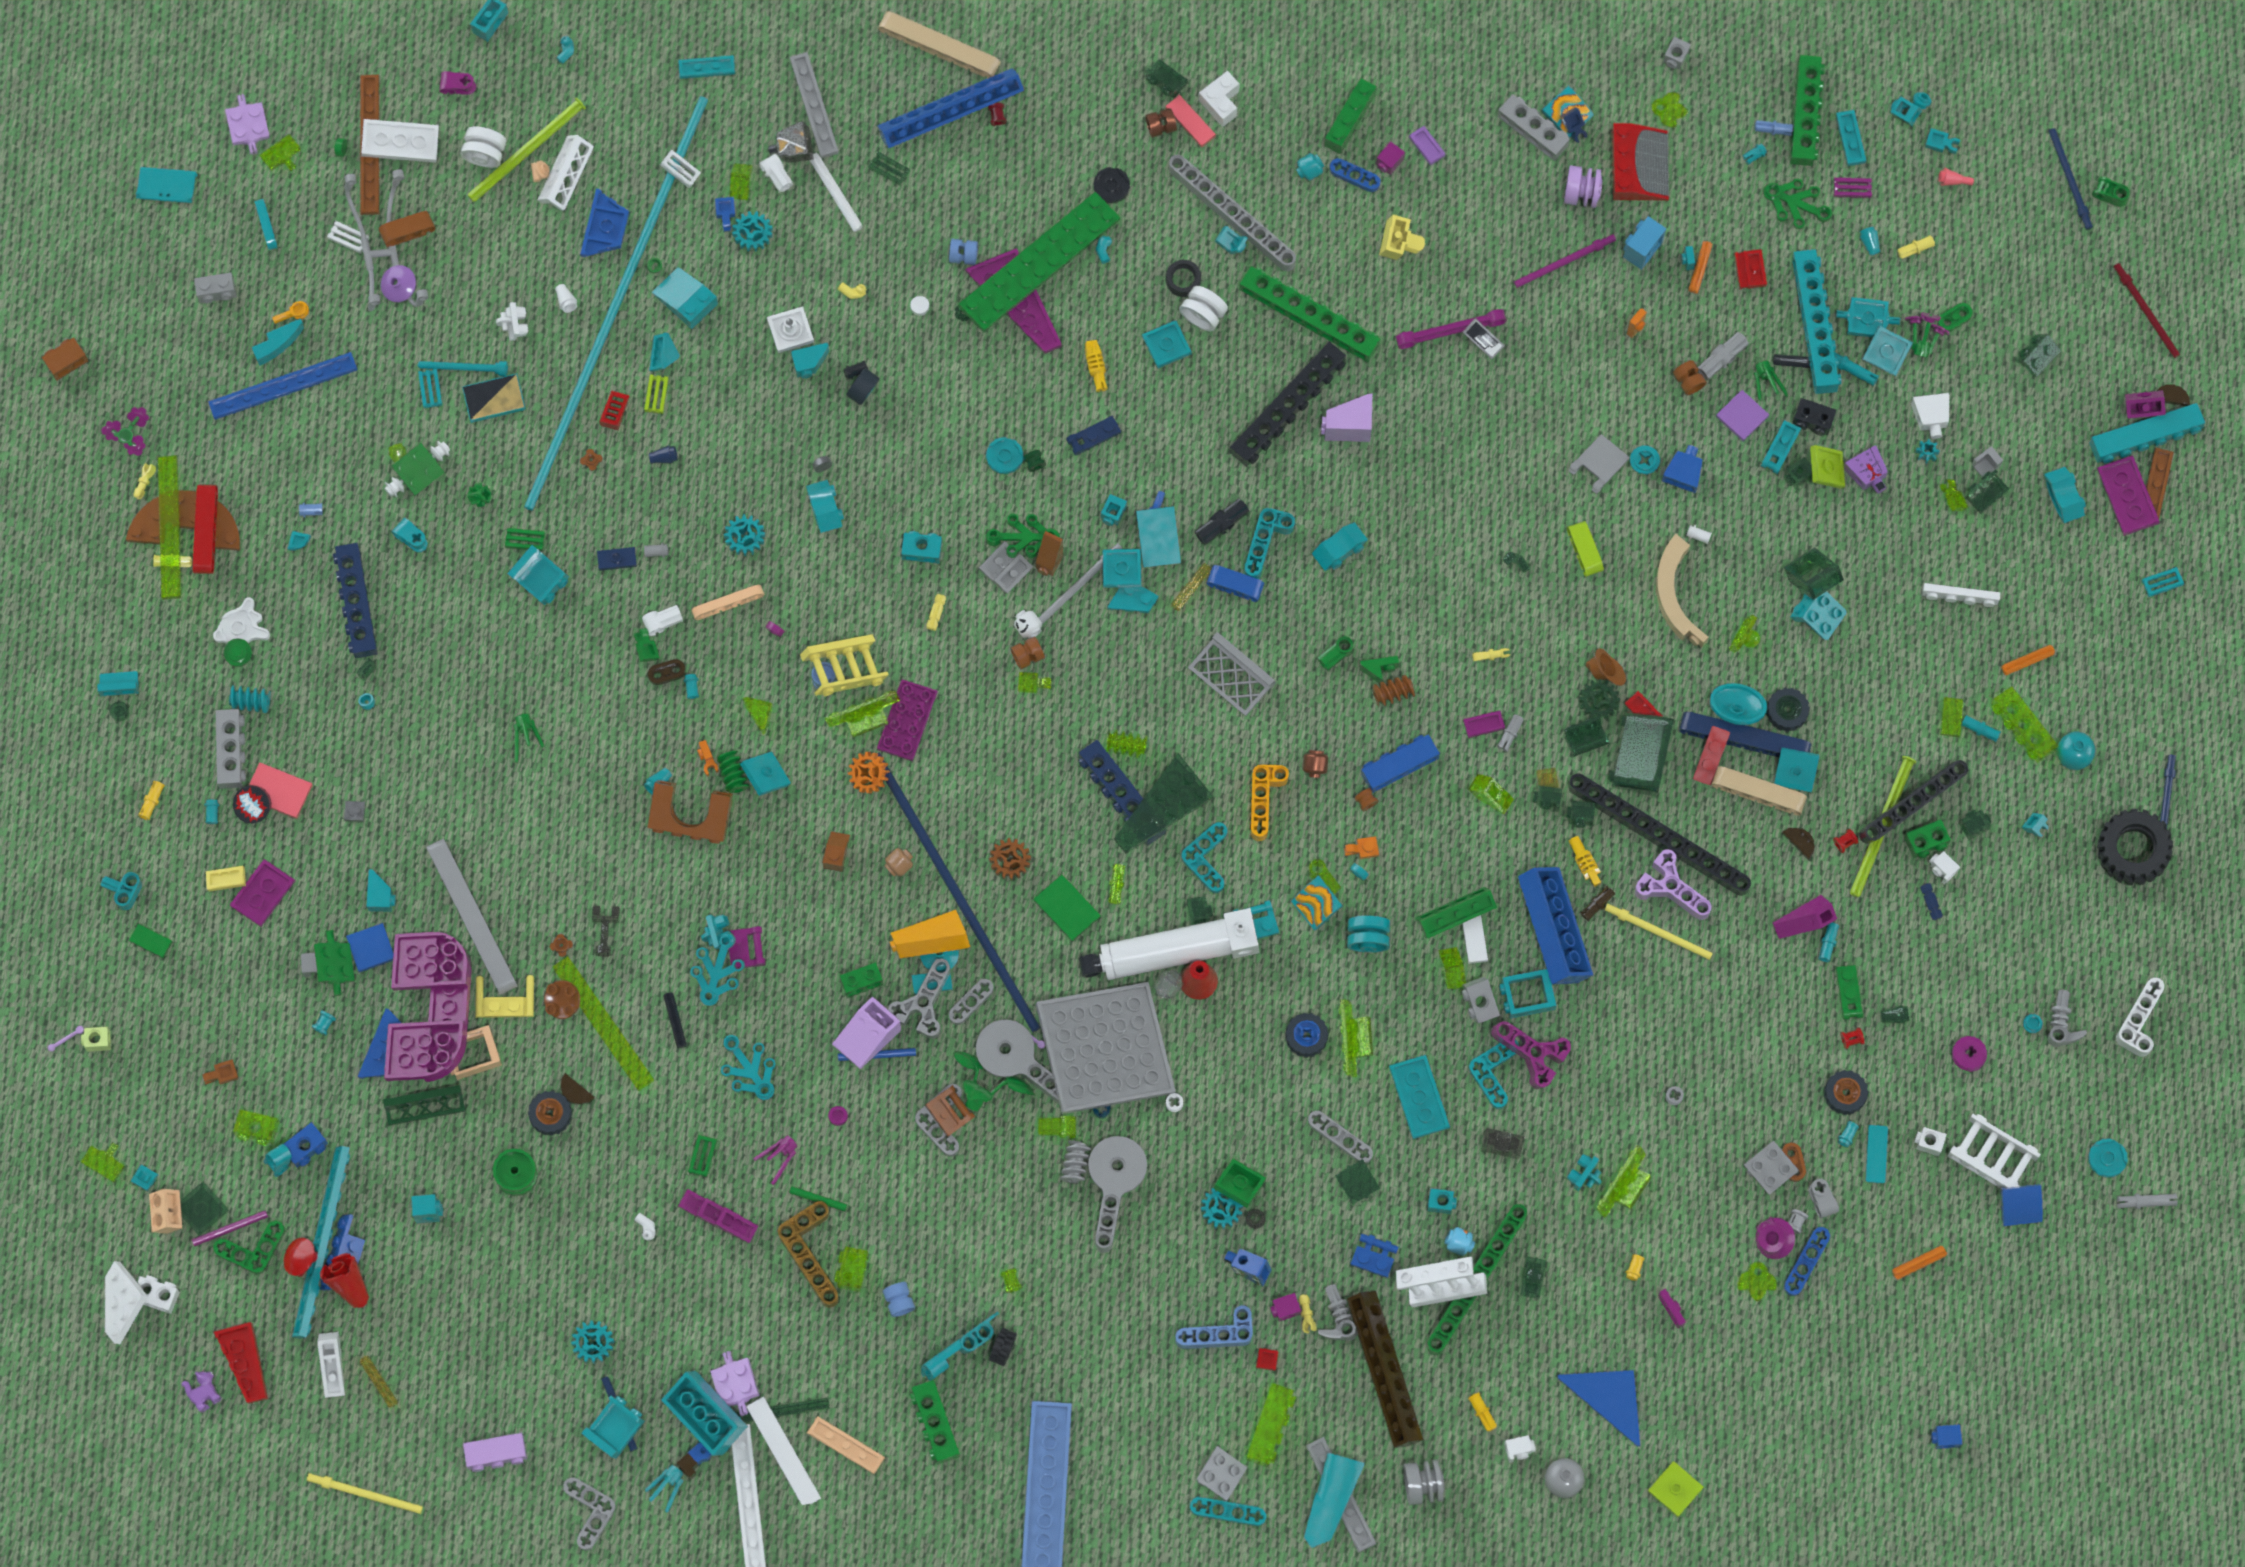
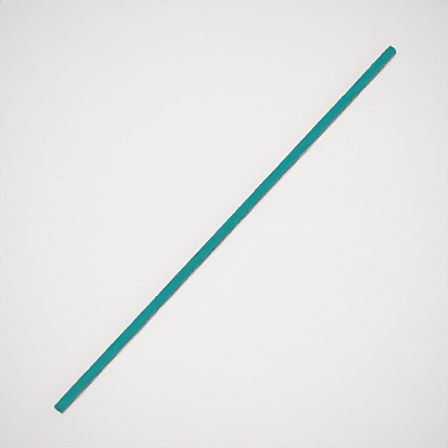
[524,96,708,511]

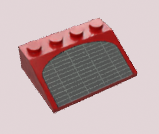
[1612,123,1669,201]

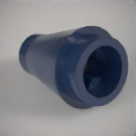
[649,445,678,464]

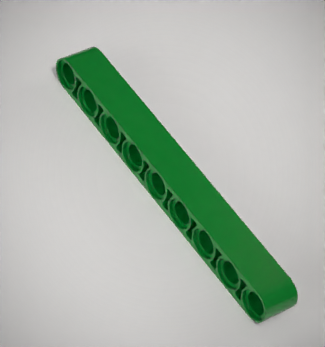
[1427,1204,1527,1355]

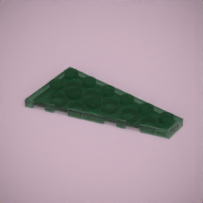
[1114,753,1213,854]

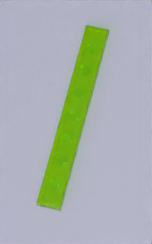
[158,455,181,600]
[552,956,655,1092]

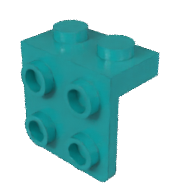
[1790,587,1846,640]

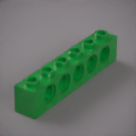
[1790,55,1825,166]

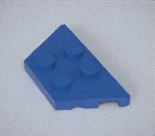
[580,188,629,257]
[358,1008,401,1079]

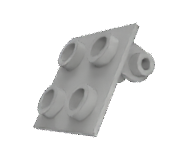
[1744,1141,1799,1195]
[1196,1446,1247,1501]

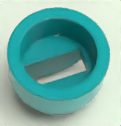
[358,693,375,710]

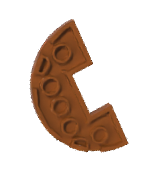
[126,491,240,551]

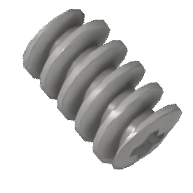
[1060,1140,1091,1184]

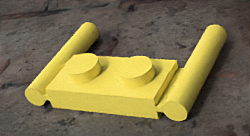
[475,975,534,1018]

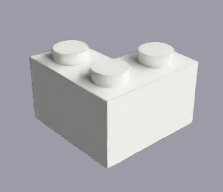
[1199,71,1239,127]

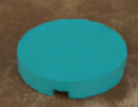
[986,437,1024,474]
[2088,1139,2128,1178]

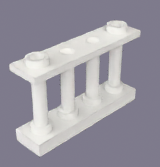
[1947,1114,2041,1188]
[1396,1257,1487,1308]

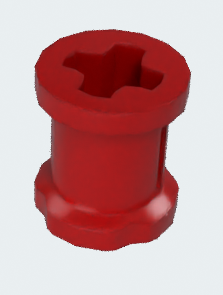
[1833,829,1859,853]
[1840,1027,1865,1049]

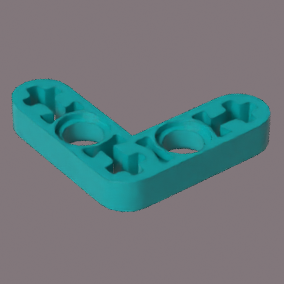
[1181,822,1227,893]
[1469,1040,1519,1109]

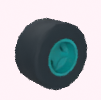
[846,368,880,405]

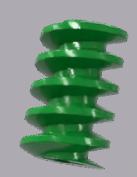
[717,751,750,793]

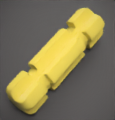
[926,594,946,631]

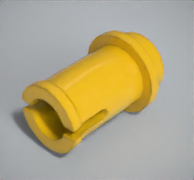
[1625,1254,1645,1281]

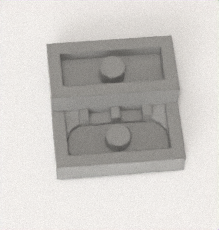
[978,541,1033,594]

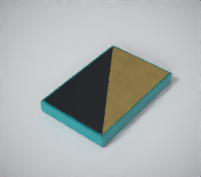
[462,374,526,423]

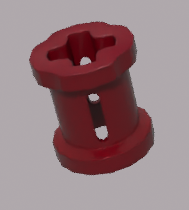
[988,103,1007,126]

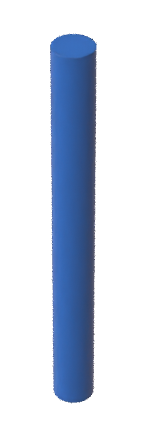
[838,1048,916,1061]

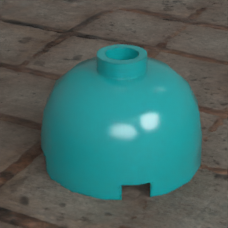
[2056,731,2096,771]

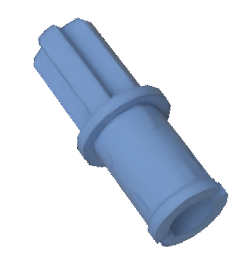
[1755,120,1793,136]

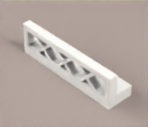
[538,135,594,211]

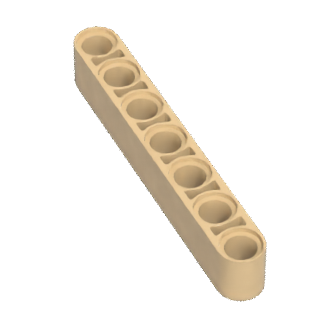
[878,11,1001,78]

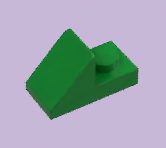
[1359,656,1399,684]

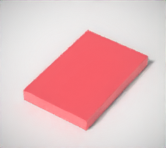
[249,762,313,819]

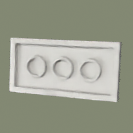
[361,119,439,163]

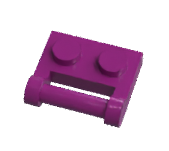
[729,926,766,969]

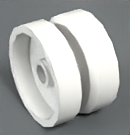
[460,127,506,168]
[1179,286,1228,332]

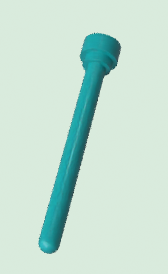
[417,361,508,376]

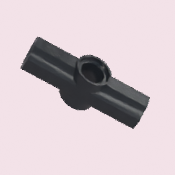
[1195,498,1249,545]

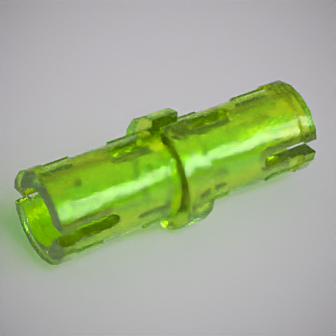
[1108,864,1125,904]

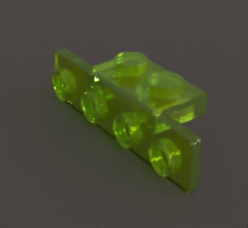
[825,691,900,738]
[1339,999,1373,1078]
[1596,1145,1651,1218]

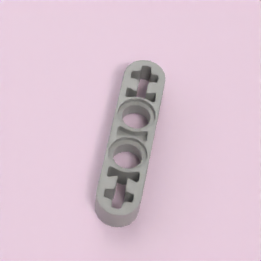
[1308,1111,1373,1164]

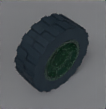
[1766,688,1810,732]

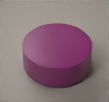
[765,621,785,637]
[828,1106,848,1126]

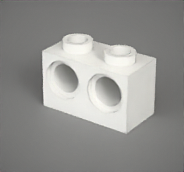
[138,1275,180,1314]

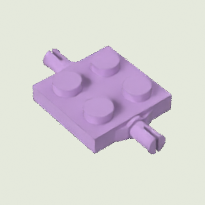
[225,94,270,155]
[711,1351,759,1416]

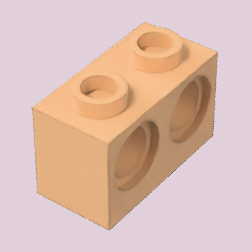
[149,1189,182,1234]

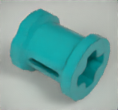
[312,1010,336,1036]

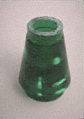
[1881,1005,1909,1024]

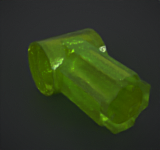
[1308,859,1341,894]
[1038,1116,1077,1138]

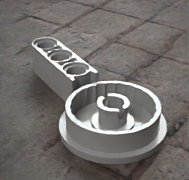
[976,1020,1060,1105]
[1088,1136,1147,1253]

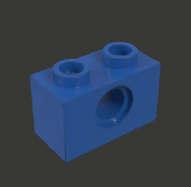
[284,1122,328,1168]

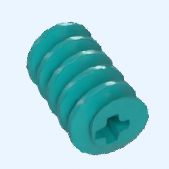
[229,685,271,713]

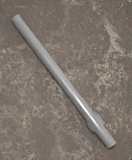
[1039,543,1122,624]

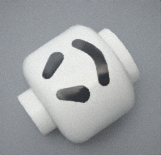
[1014,610,1042,638]

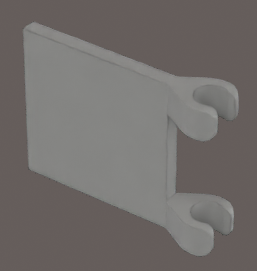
[1569,434,1630,494]

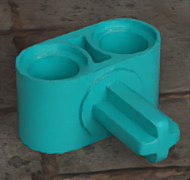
[101,872,142,911]

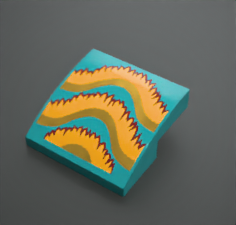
[1542,86,1594,138]
[1291,876,1343,931]

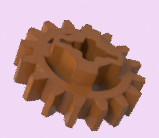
[989,838,1031,880]

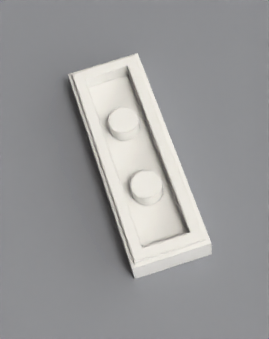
[1462,915,1488,964]

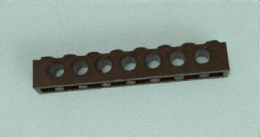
[1347,1290,1423,1448]

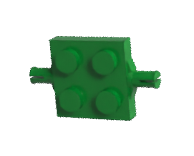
[314,930,355,996]

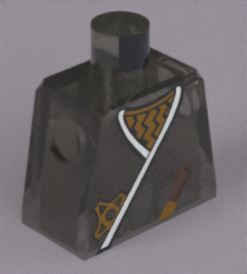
[768,121,814,163]

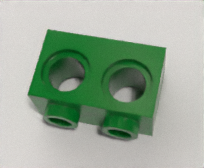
[1904,819,1951,859]
[840,962,883,998]

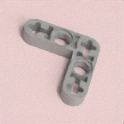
[915,1084,962,1156]
[563,1478,616,1551]

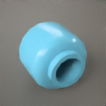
[1444,1227,1475,1256]

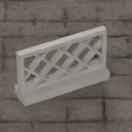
[1188,632,1276,716]

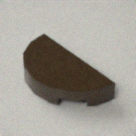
[2157,384,2190,406]
[1782,828,1814,860]
[560,1073,595,1105]

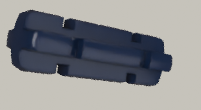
[1920,883,1943,920]

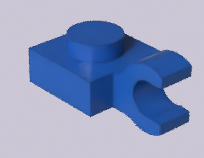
[715,197,735,232]

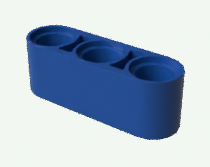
[1206,565,1264,602]

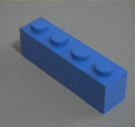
[1361,734,1440,793]

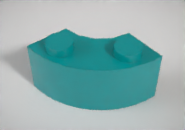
[2044,467,2086,523]
[806,480,844,533]
[1312,522,1368,571]

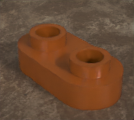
[1782,1143,1806,1182]

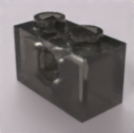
[1481,1128,1525,1160]

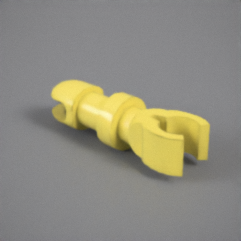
[133,463,156,499]
[1472,648,1510,661]
[1299,1295,1317,1333]

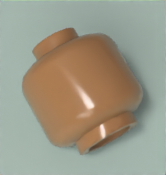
[884,848,913,876]

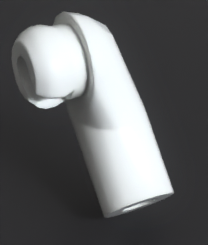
[634,1213,656,1240]

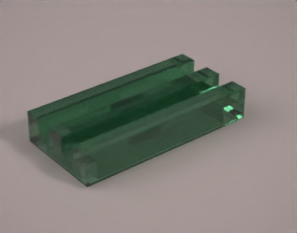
[868,152,910,186]

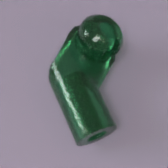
[1503,552,1531,573]

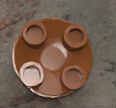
[544,980,580,1019]

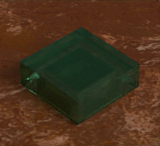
[357,658,376,681]

